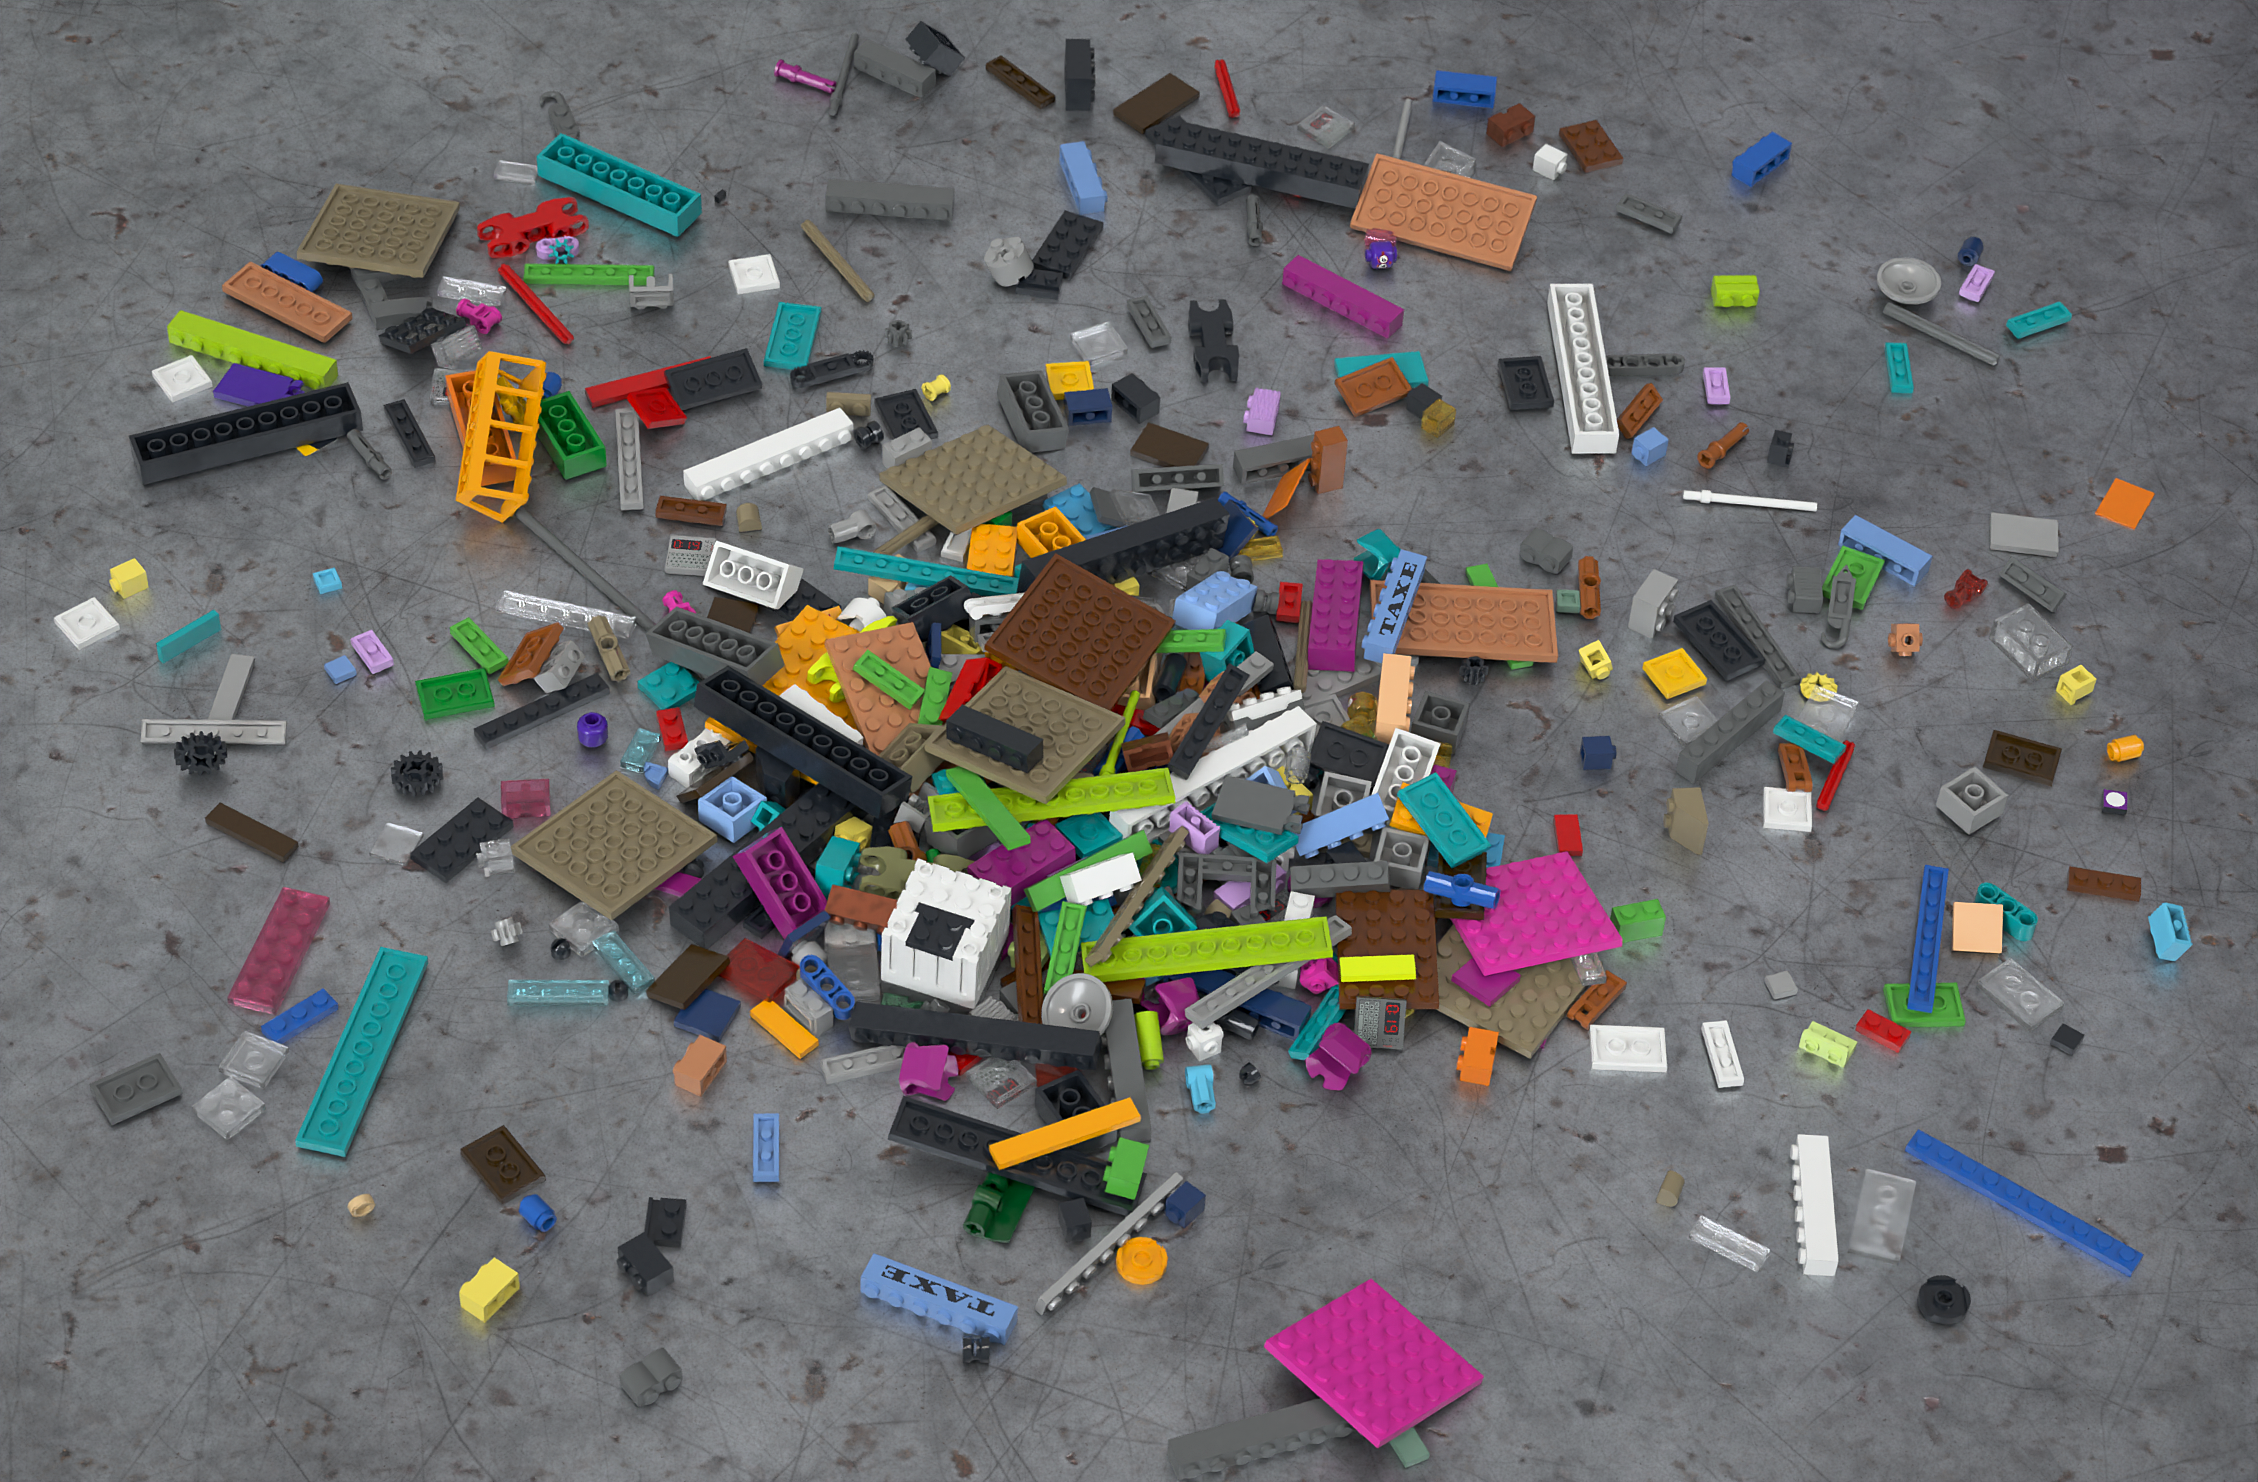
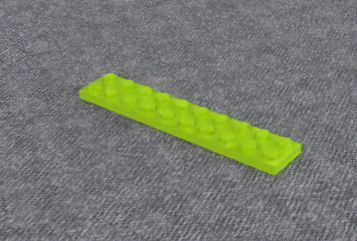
[928,768,1175,832]
[1081,916,1333,982]

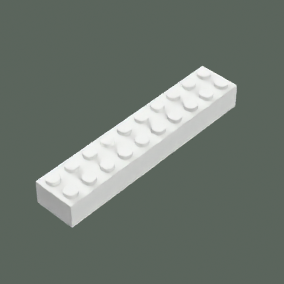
[1547,284,1619,454]
[1109,706,1317,843]

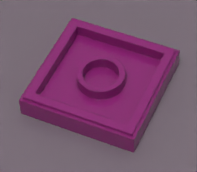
[1451,958,1521,1007]

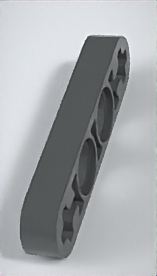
[1605,353,1685,376]

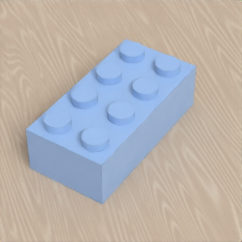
[1172,571,1258,630]

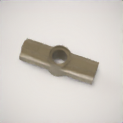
[587,615,631,682]

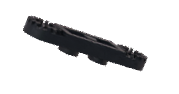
[790,350,874,388]

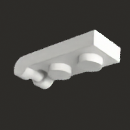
[964,593,1024,620]

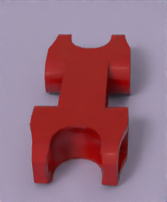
[477,197,589,258]

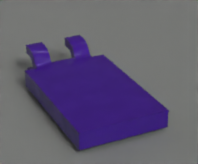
[213,363,305,406]

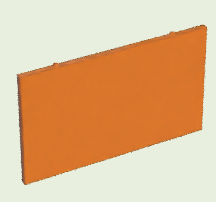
[1262,458,1310,519]

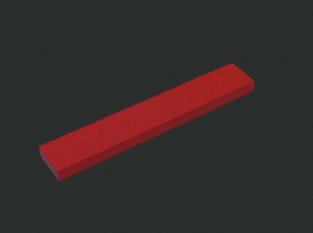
[585,356,711,408]

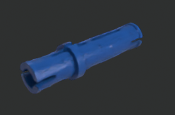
[1218,491,1278,538]

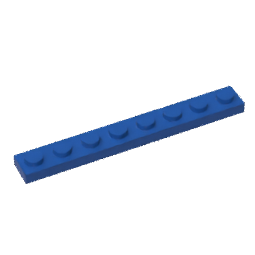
[1907,865,1949,1013]

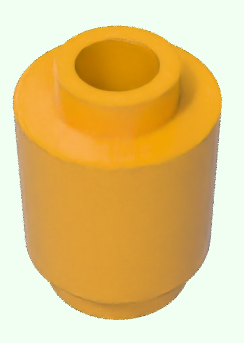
[2107,734,2144,762]

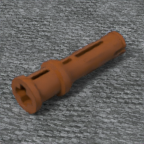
[1697,422,1749,469]

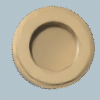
[347,1194,375,1217]

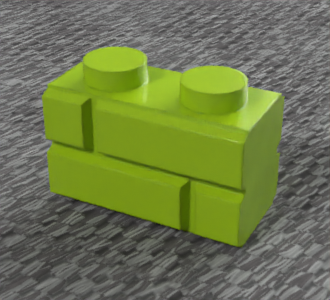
[1711,275,1759,307]

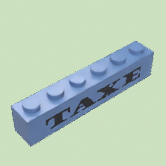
[1361,549,1427,663]
[861,1253,1018,1345]

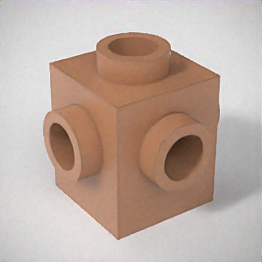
[1888,623,1923,656]

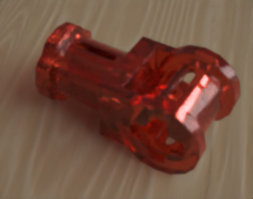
[1944,569,1988,609]

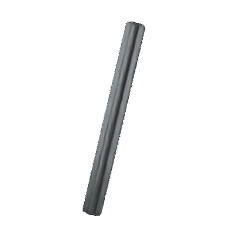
[1883,302,2000,366]

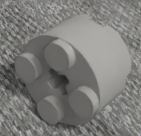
[984,237,1034,286]

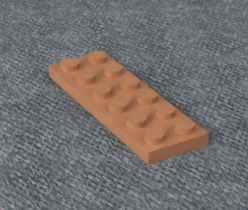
[222,261,353,343]

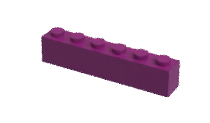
[1282,255,1404,339]

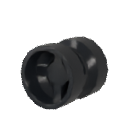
[853,421,884,449]
[963,1336,990,1363]

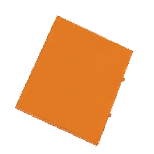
[2095,478,2155,530]

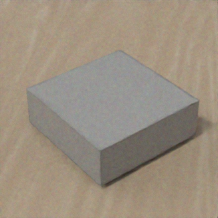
[1764,971,1798,1000]

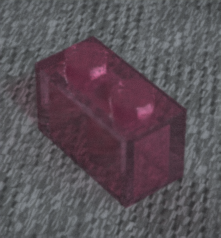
[501,779,551,818]

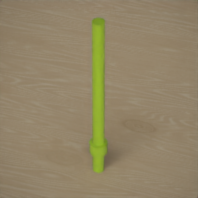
[1099,690,1140,776]

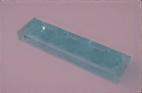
[507,980,609,1006]

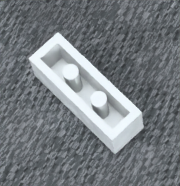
[1060,853,1142,906]

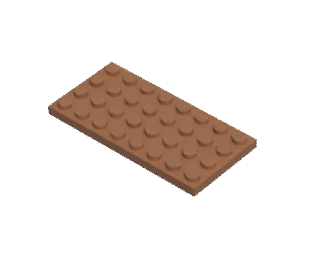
[1350,153,1537,271]
[1370,580,1558,663]
[824,622,958,799]

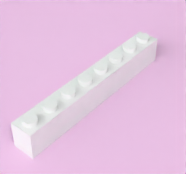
[683,408,853,501]

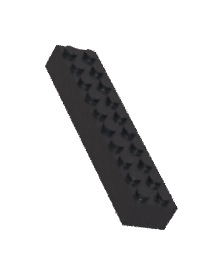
[1155,118,1369,209]
[129,382,363,485]
[1016,497,1230,594]
[694,666,913,819]
[669,783,869,949]

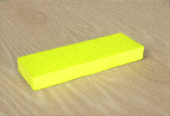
[1339,955,1416,982]

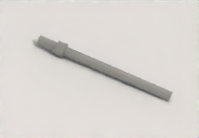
[1392,99,1413,159]

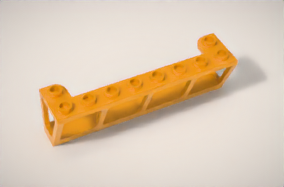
[455,351,547,523]

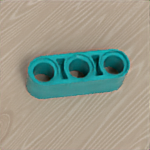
[1974,882,2038,942]

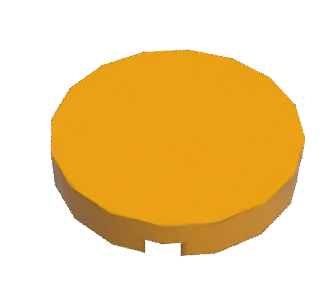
[1116,1237,1168,1285]

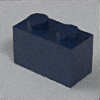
[1064,388,1112,426]

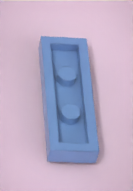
[753,1113,779,1182]

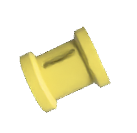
[922,374,951,401]

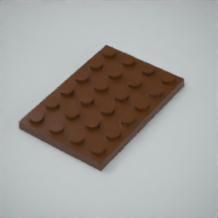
[1335,890,1439,1010]

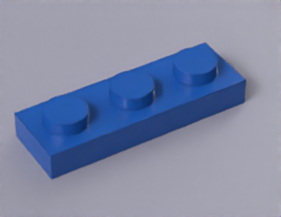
[261,988,339,1047]

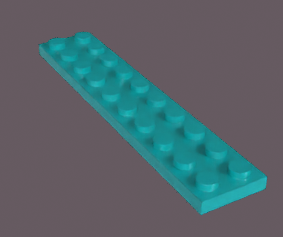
[295,947,429,1157]

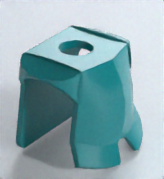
[1354,529,1401,581]

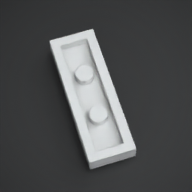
[1701,1021,1744,1088]

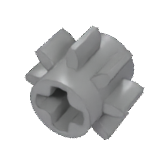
[491,917,523,946]

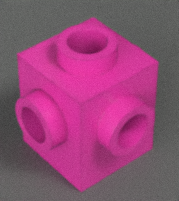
[1299,958,1338,995]

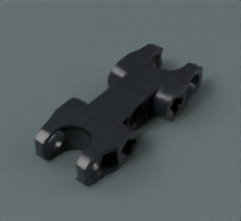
[1188,299,1239,383]

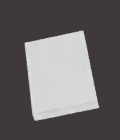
[1589,1025,1667,1072]

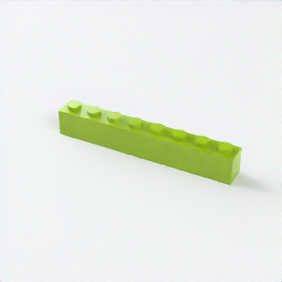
[167,310,338,390]

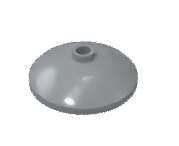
[1877,258,1941,305]
[1041,973,1113,1036]

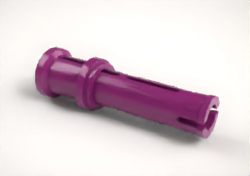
[774,59,836,94]

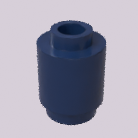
[1958,236,1984,266]

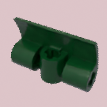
[963,1172,1035,1243]

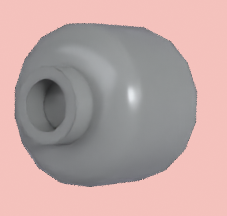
[792,940,828,969]

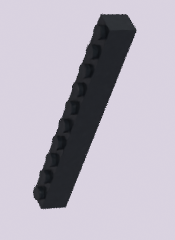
[848,1002,1102,1070]

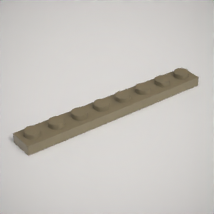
[1084,826,1189,967]

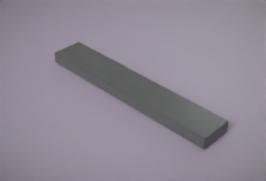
[1715,585,1801,689]

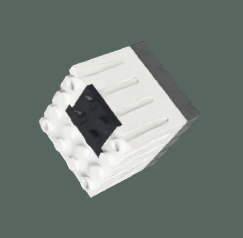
[881,859,1011,1015]

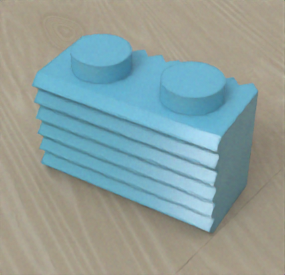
[2148,902,2193,961]

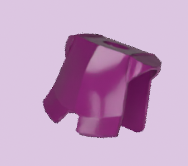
[1141,977,1200,1036]
[1305,1023,1372,1090]
[898,1042,958,1101]

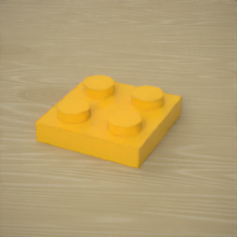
[1045,361,1094,400]
[1642,648,1707,699]

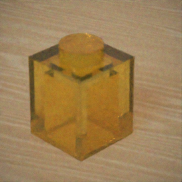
[1421,399,1456,438]

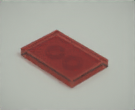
[718,938,800,1003]

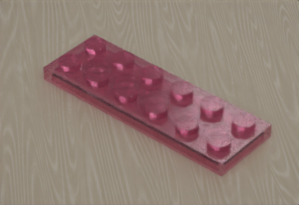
[227,887,330,1015]

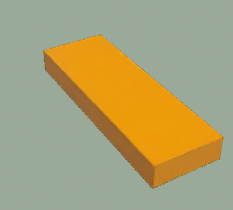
[750,997,819,1059]

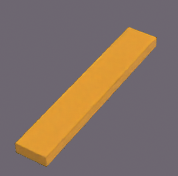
[989,1097,1141,1170]

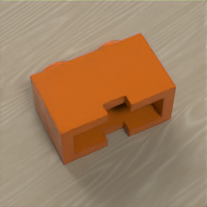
[1456,1027,1499,1086]

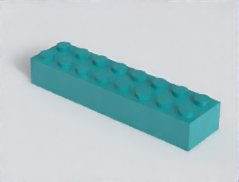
[536,133,702,237]

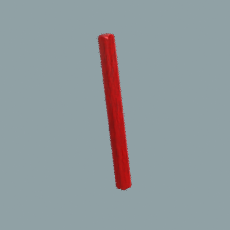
[498,263,574,345]

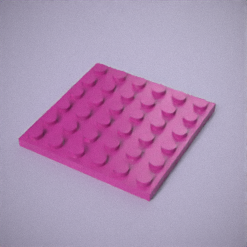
[1450,852,1623,976]
[1264,1279,1484,1448]

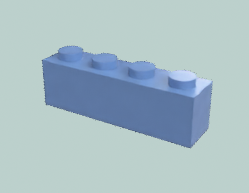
[1059,141,1108,215]
[1838,515,1933,586]
[1290,793,1389,859]

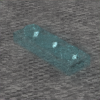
[593,930,655,995]

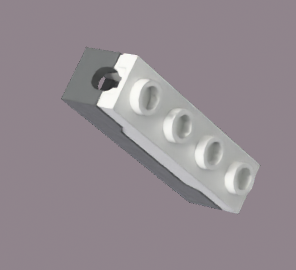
[1219,687,1305,740]

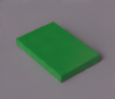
[415,668,495,720]

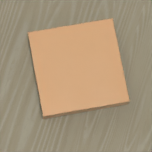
[1951,902,2003,954]

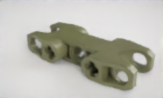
[859,846,975,900]

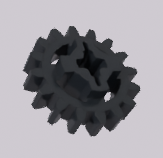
[174,731,227,775]
[391,750,444,797]

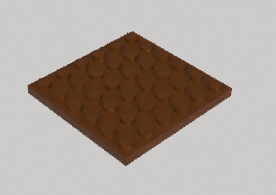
[984,553,1176,711]

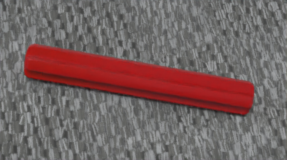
[1214,59,1240,118]
[1816,740,1855,811]

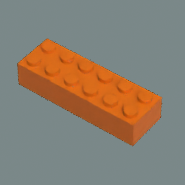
[445,370,517,486]

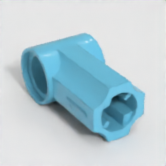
[1185,1064,1216,1114]

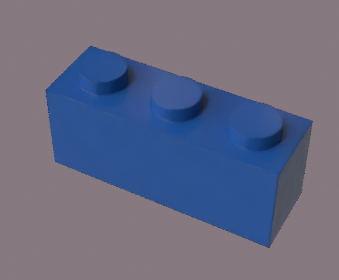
[1432,70,1497,108]
[1732,132,1792,187]

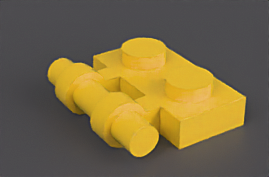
[496,375,526,425]

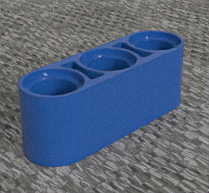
[261,252,323,293]
[800,955,855,1020]

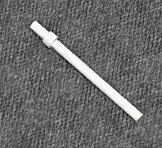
[1683,490,1817,511]

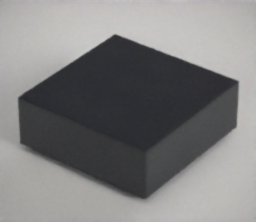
[2050,1023,2085,1055]

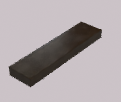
[986,55,1056,110]
[205,802,299,863]

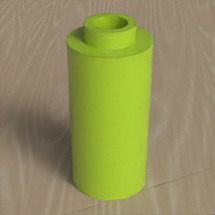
[1134,1011,1164,1070]

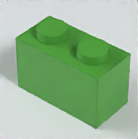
[1610,899,1666,943]
[1103,1137,1149,1200]

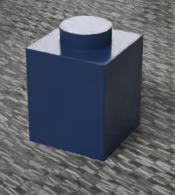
[1579,736,1617,770]
[1165,1181,1206,1229]

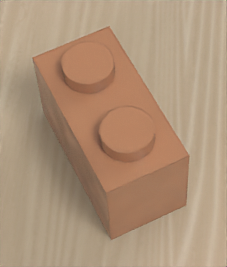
[673,1035,727,1097]

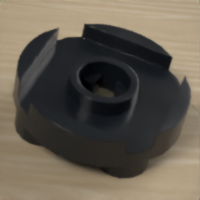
[1917,1275,1971,1324]

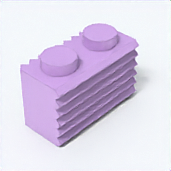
[1243,387,1281,435]
[1169,802,1220,854]

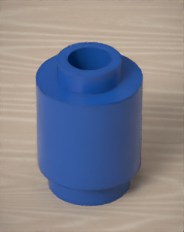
[541,372,562,400]
[519,1194,557,1232]

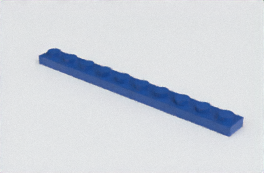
[1905,1129,2144,1277]

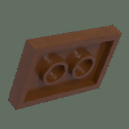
[1559,120,1624,173]

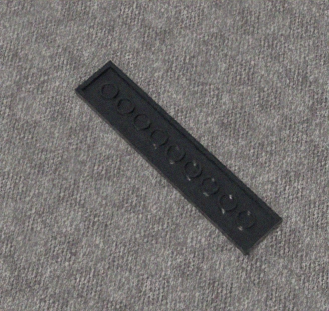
[888,1096,1147,1216]

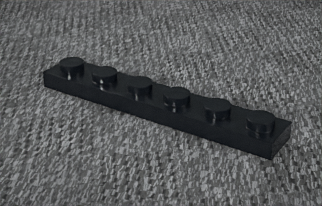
[1166,663,1250,780]
[474,673,610,750]

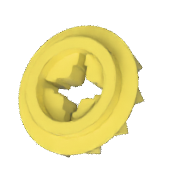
[1800,672,1838,703]

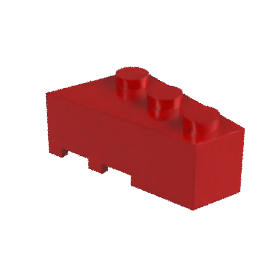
[938,657,1002,723]

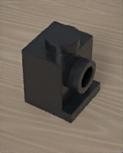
[1767,430,1795,468]

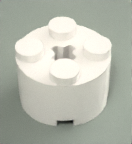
[836,597,887,632]

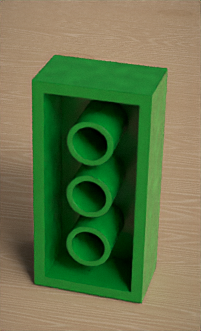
[536,391,607,480]

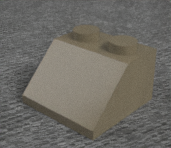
[1663,787,1709,855]

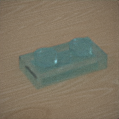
[620,728,661,774]

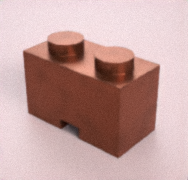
[1486,103,1535,147]
[1121,732,1173,772]

